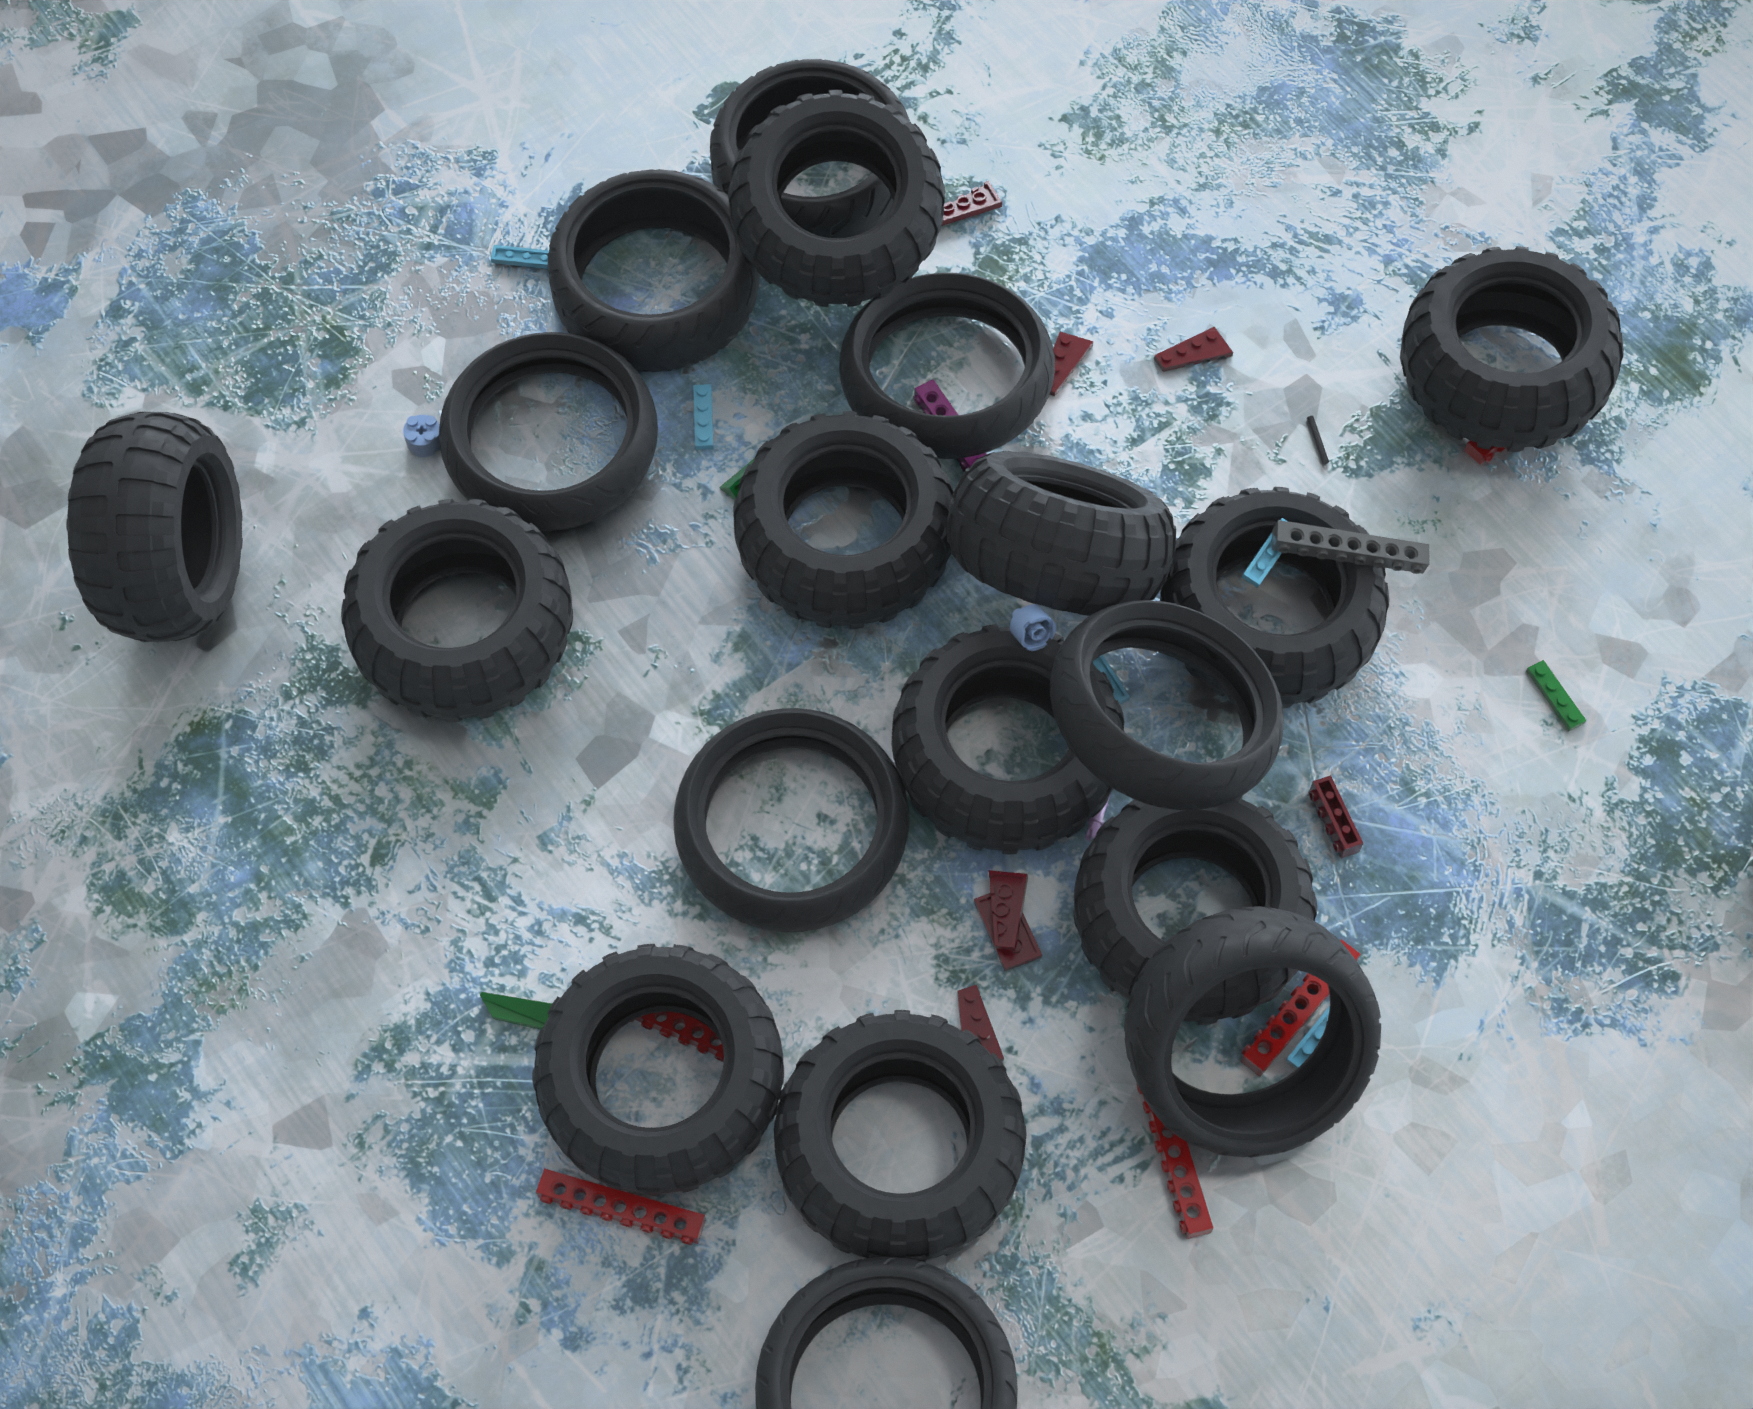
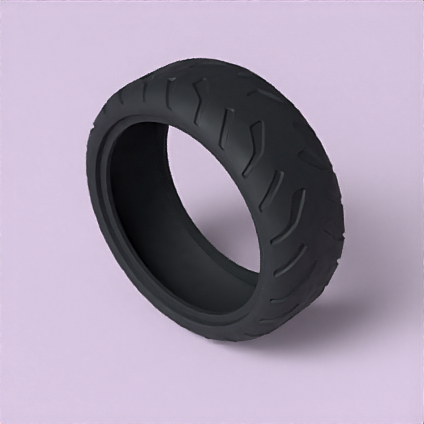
[710,59,910,238]
[548,169,759,372]
[1124,906,1381,1158]
[755,1257,1018,1409]

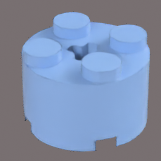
[403,415,440,457]
[1010,604,1056,651]

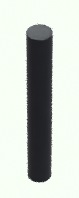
[1307,415,1329,465]

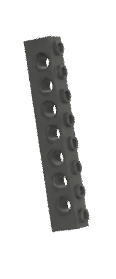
[1272,520,1430,574]

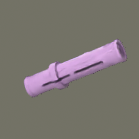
[1085,792,1112,842]

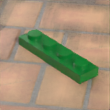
[1526,660,1587,731]

